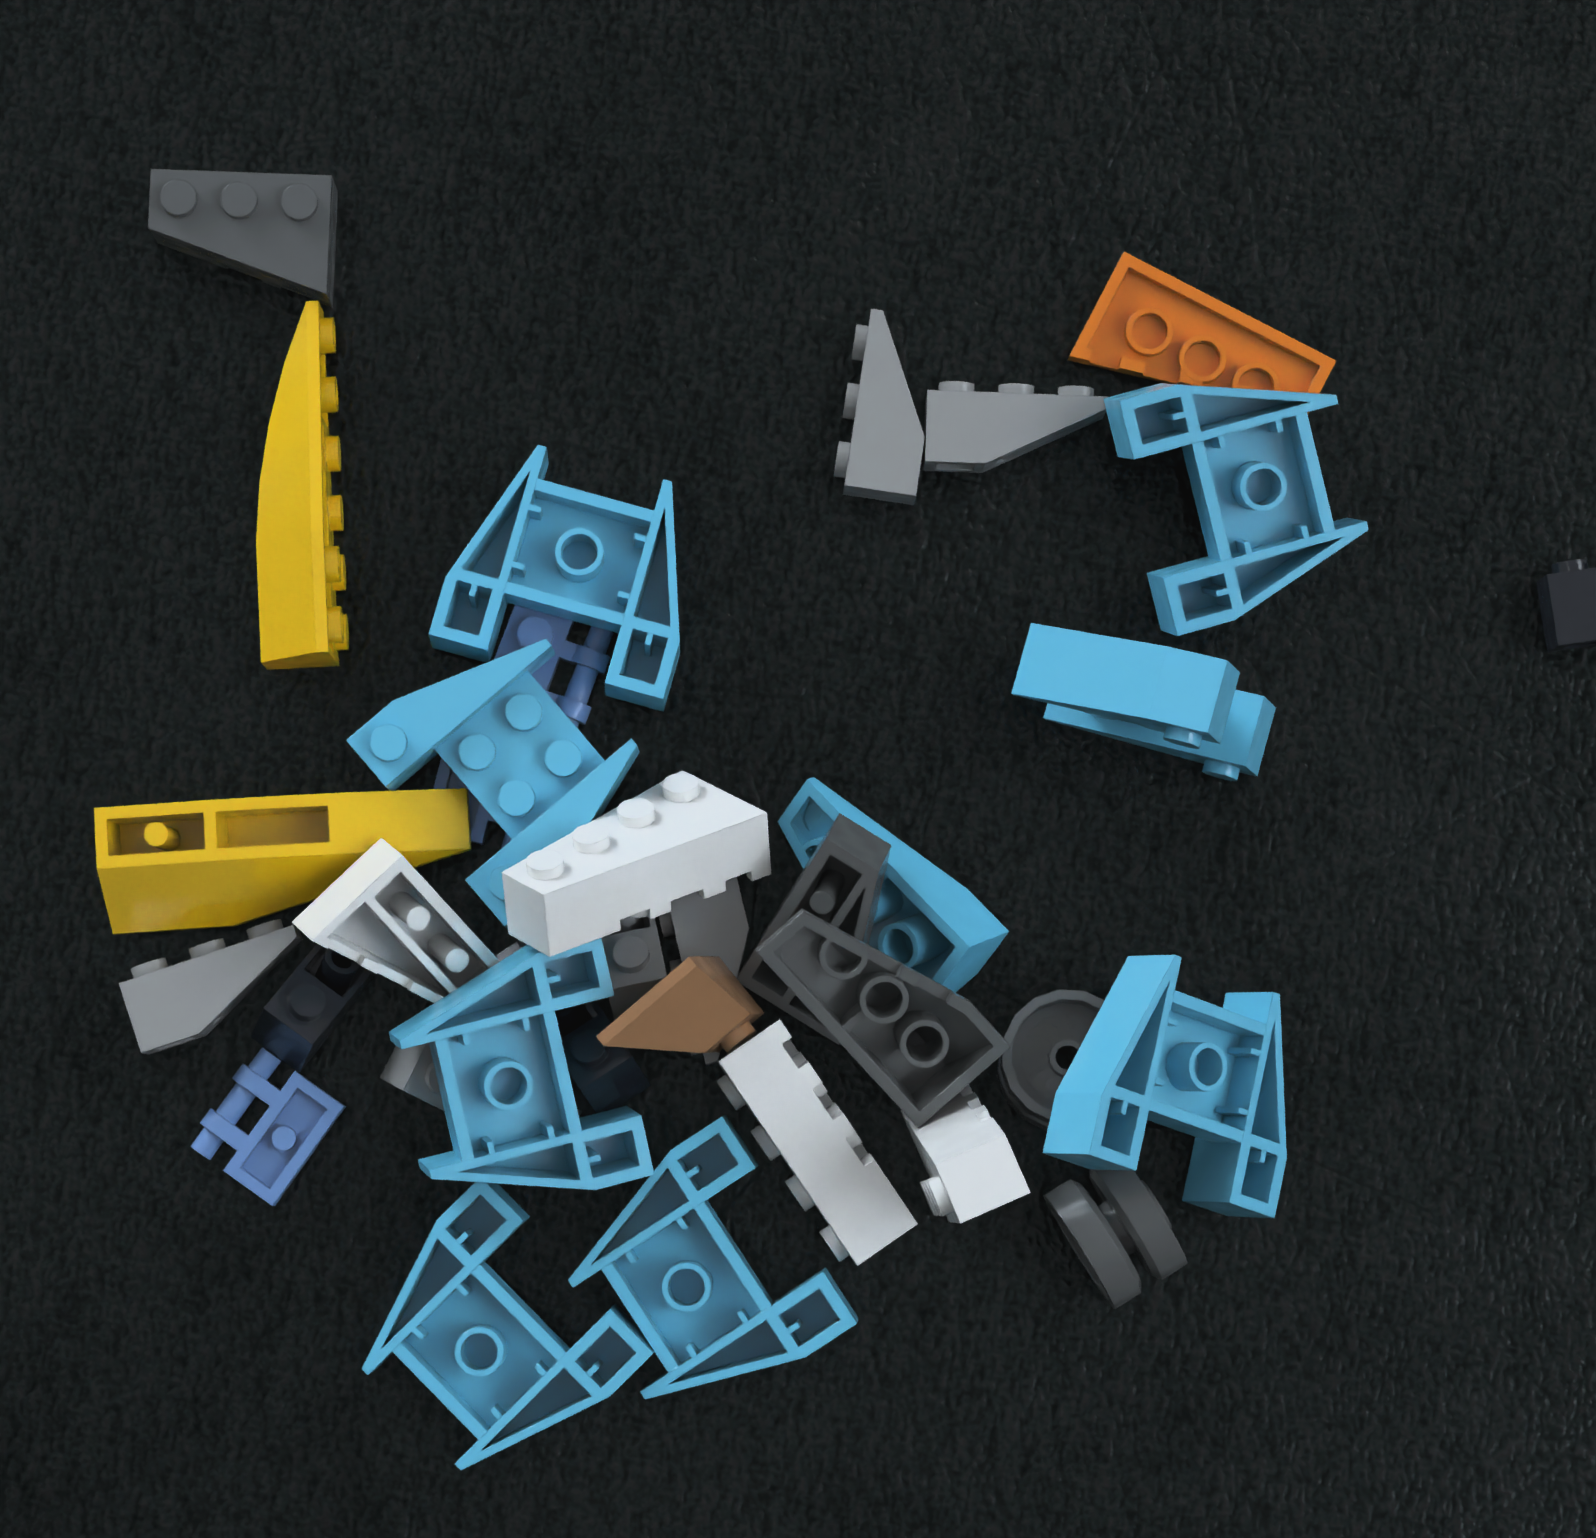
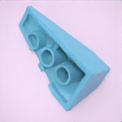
[778,777,1009,993]

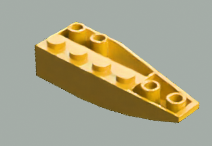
[256,300,349,670]
[94,788,472,934]

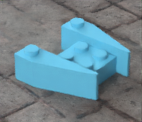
[1103,383,1369,636]
[429,445,680,712]
[1011,623,1276,781]
[346,639,640,929]
[389,938,655,1190]
[1043,955,1287,1218]
[568,1115,859,1399]
[362,1182,654,1470]

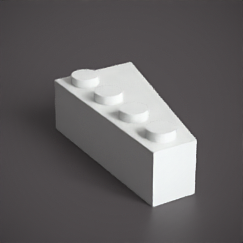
[502,770,771,957]
[716,1019,918,1266]
[901,1084,1031,1223]

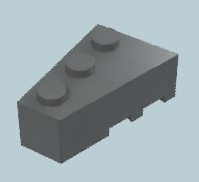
[148,169,338,308]
[737,813,891,1045]

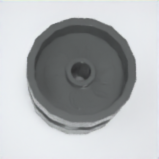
[997,989,1105,1131]
[1043,1169,1188,1309]

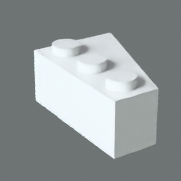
[292,838,500,1003]

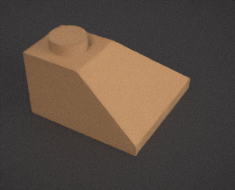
[596,956,764,1054]

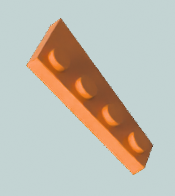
[1068,252,1336,415]

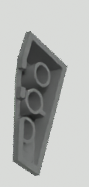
[755,909,1011,1128]

